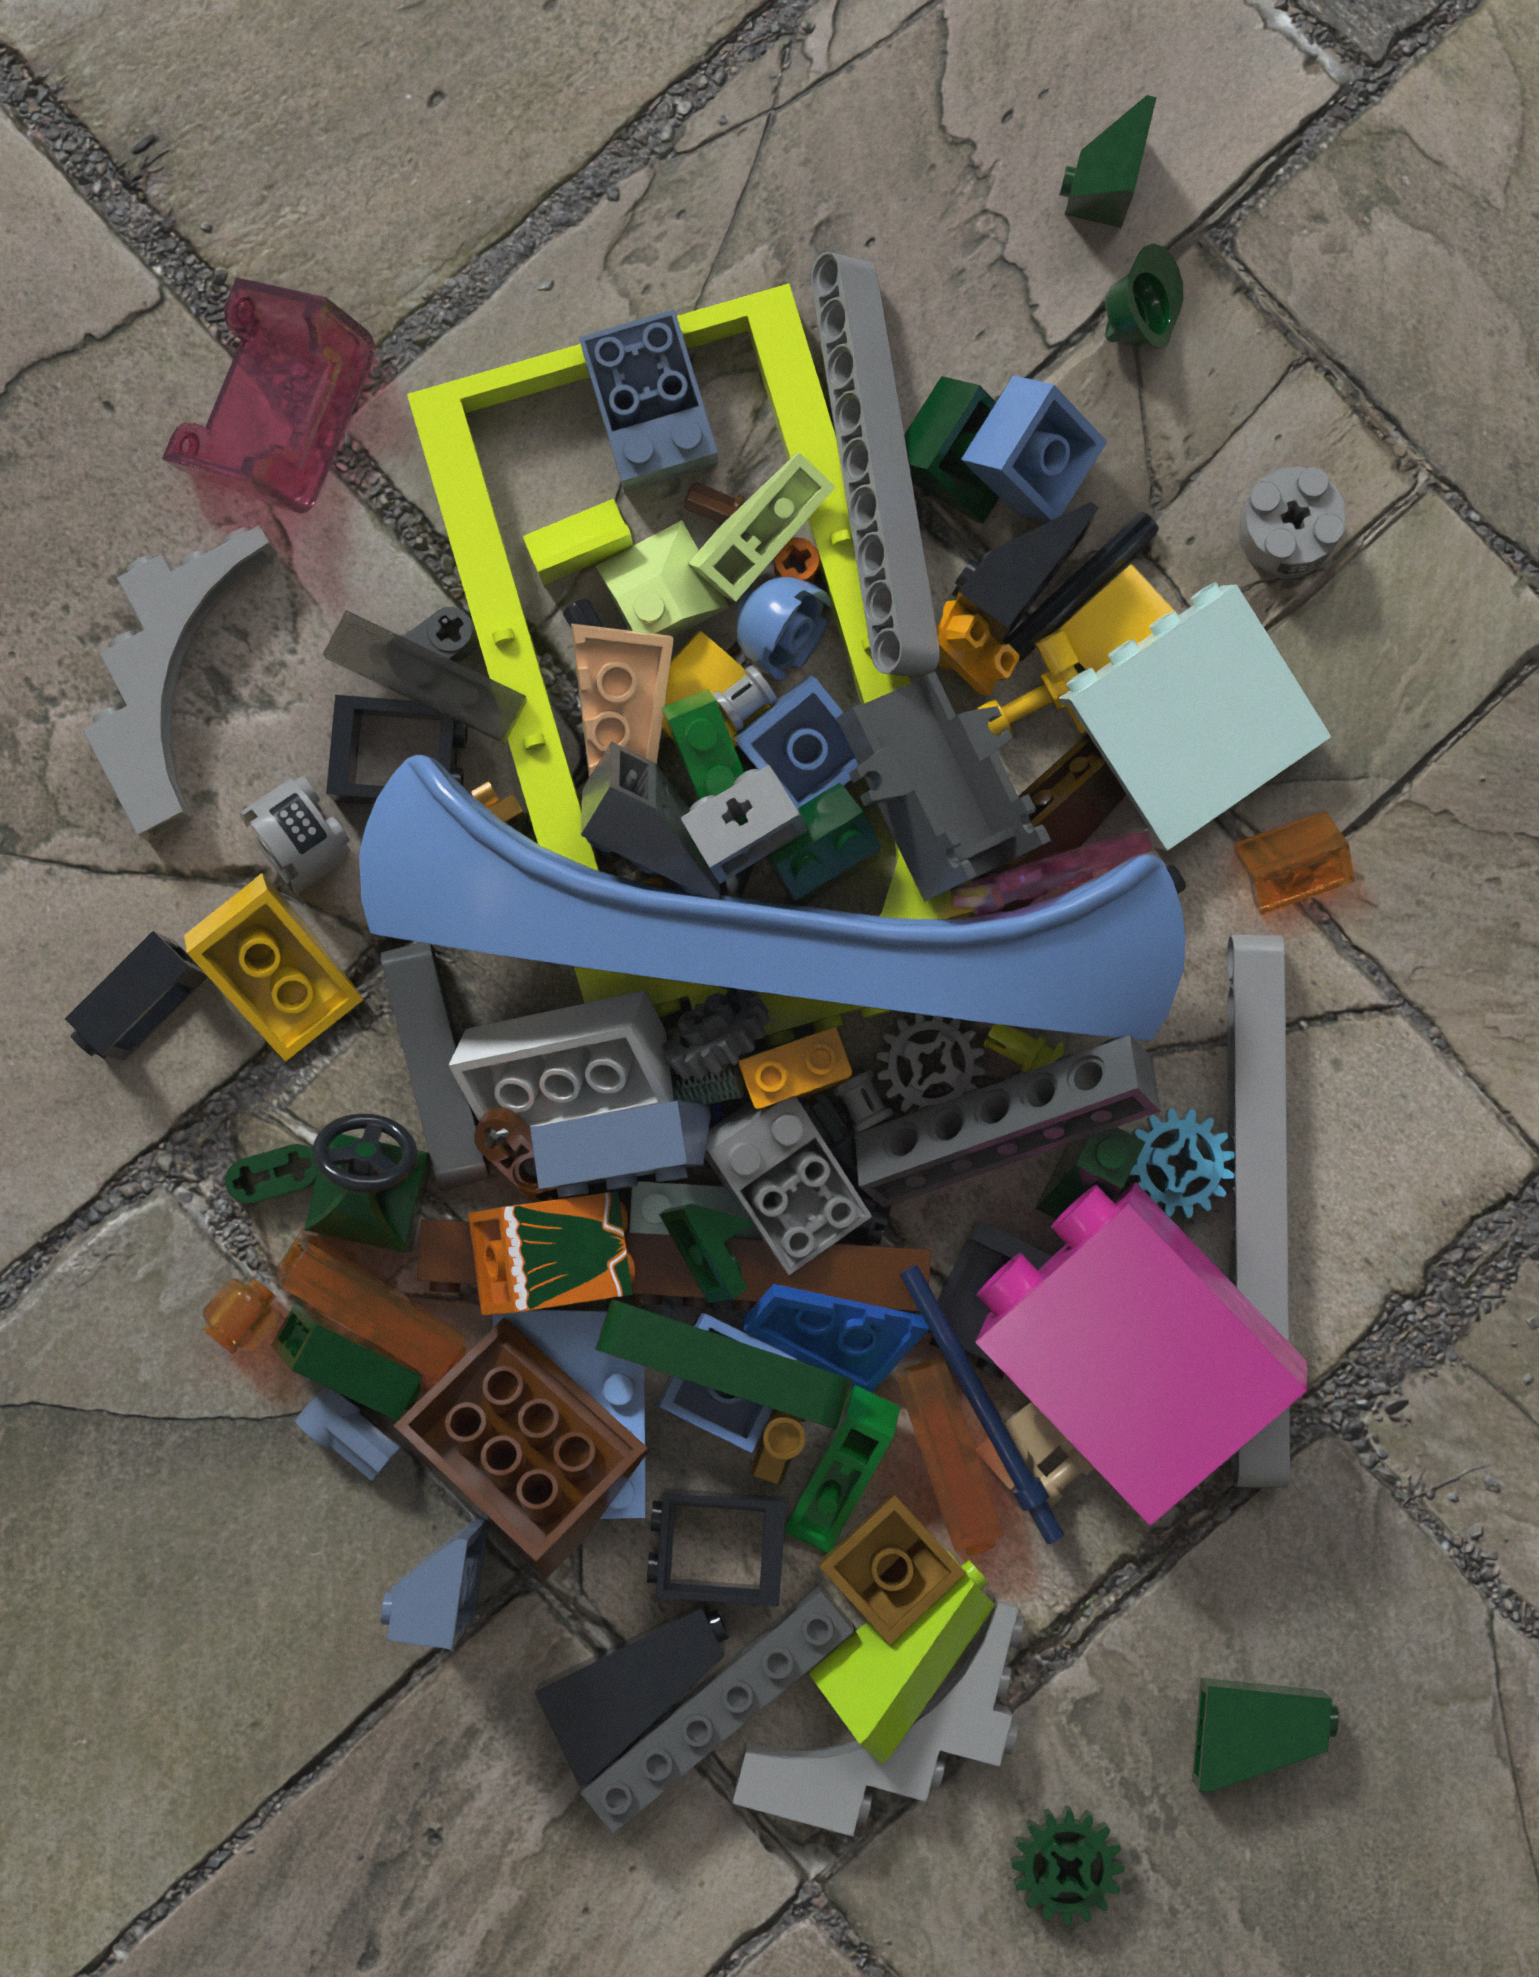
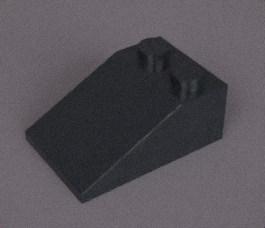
[951,502,1099,645]

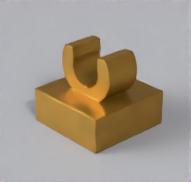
[471,781,527,827]

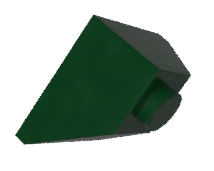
[1060,95,1157,228]

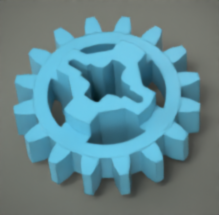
[1129,1108,1235,1218]

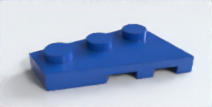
[743,1284,929,1393]

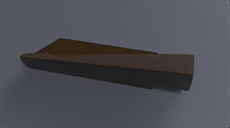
[973,733,1127,912]

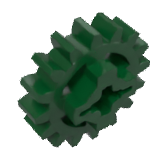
[1010,1805,1125,1925]

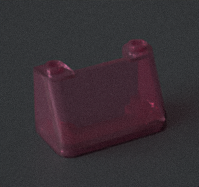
[162,277,375,514]

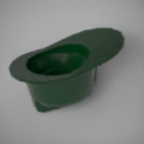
[1105,243,1184,350]

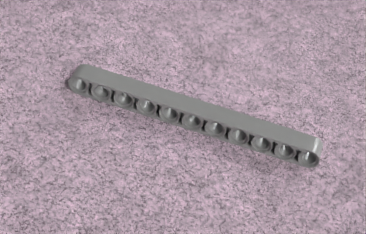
[1227,934,1290,1488]

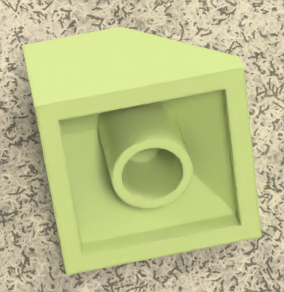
[595,520,729,637]

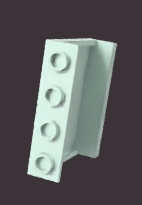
[1058,582,1331,851]

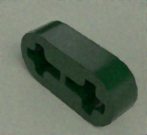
[225,1144,318,1204]

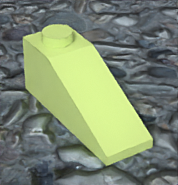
[688,452,835,601]

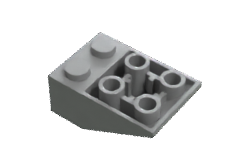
[704,1096,872,1275]

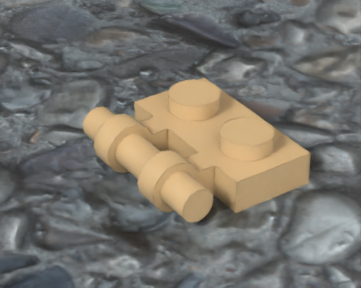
[975,1400,1094,1506]

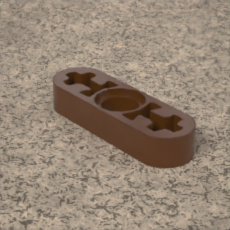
[474,1107,594,1203]

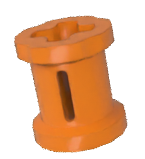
[774,537,819,584]

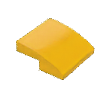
[1058,564,1179,673]
[661,630,770,748]

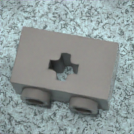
[681,765,808,883]

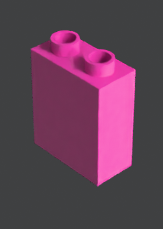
[975,1182,1307,1526]

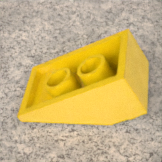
[184,873,364,1062]

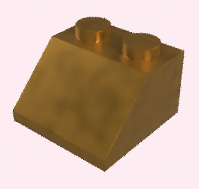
[818,1492,966,1645]

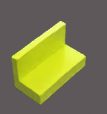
[523,499,633,585]

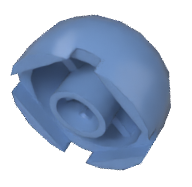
[737,577,831,680]

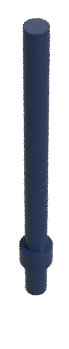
[899,1264,1064,1544]

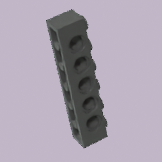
[855,1035,1161,1208]
[581,1583,854,1834]

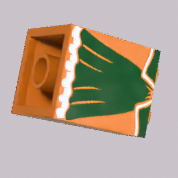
[468,1191,635,1315]

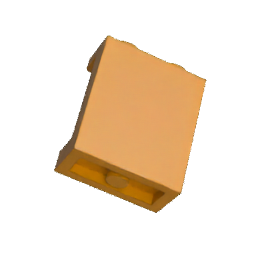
[738,1027,852,1109]

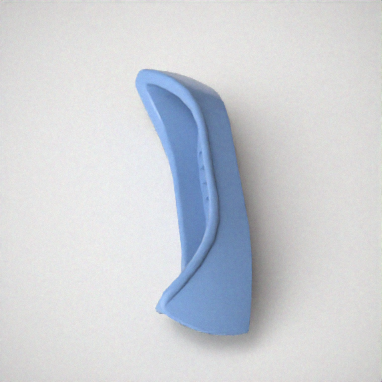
[359,755,1186,1041]

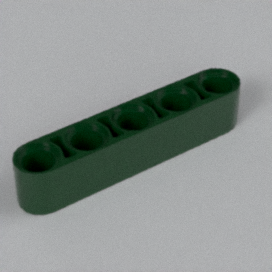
[595,1299,852,1430]

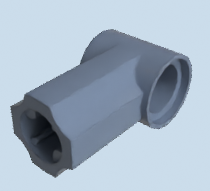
[295,1386,402,1481]

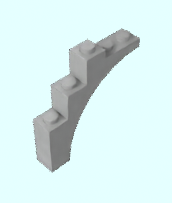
[82,525,277,842]
[732,1596,1024,1837]

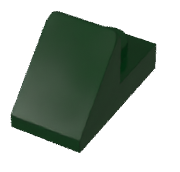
[659,1204,752,1303]

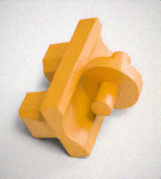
[936,600,1019,695]

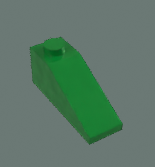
[784,1385,901,1553]

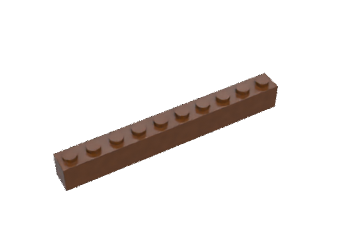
[417,1219,931,1314]

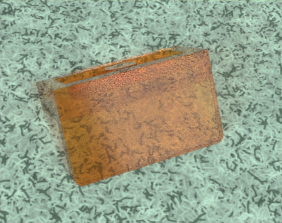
[1234,811,1354,915]

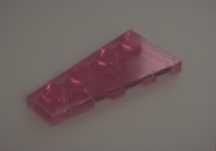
[950,831,1153,915]

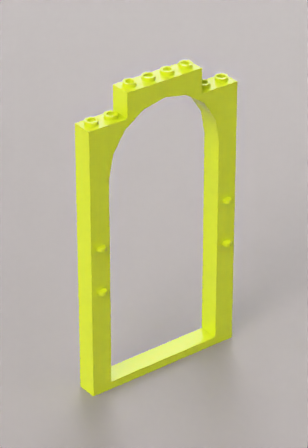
[407,284,979,1048]

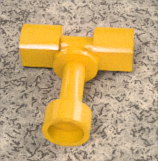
[977,630,1086,735]

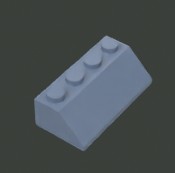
[381,1516,488,1649]

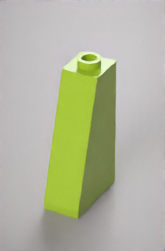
[808,1550,995,1764]

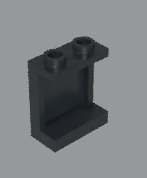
[927,1220,1053,1380]

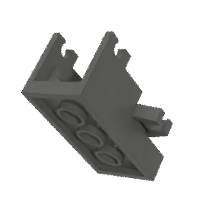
[836,671,1051,902]

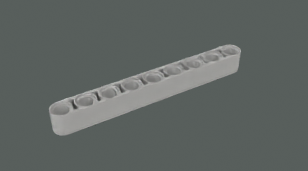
[811,251,940,678]

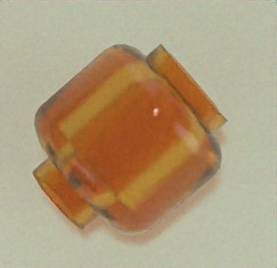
[202,1277,279,1355]

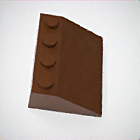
[394,1317,649,1579]

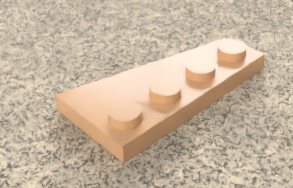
[571,623,674,777]

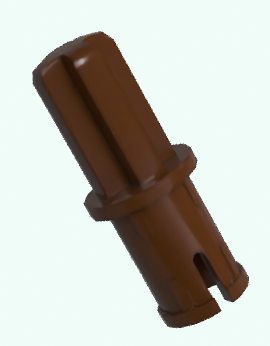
[684,482,745,525]

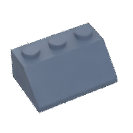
[530,1101,711,1198]

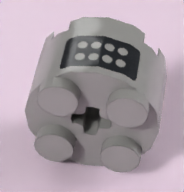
[1238,466,1346,579]
[239,776,351,895]

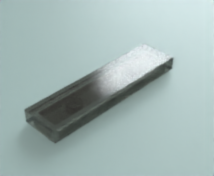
[323,610,527,744]

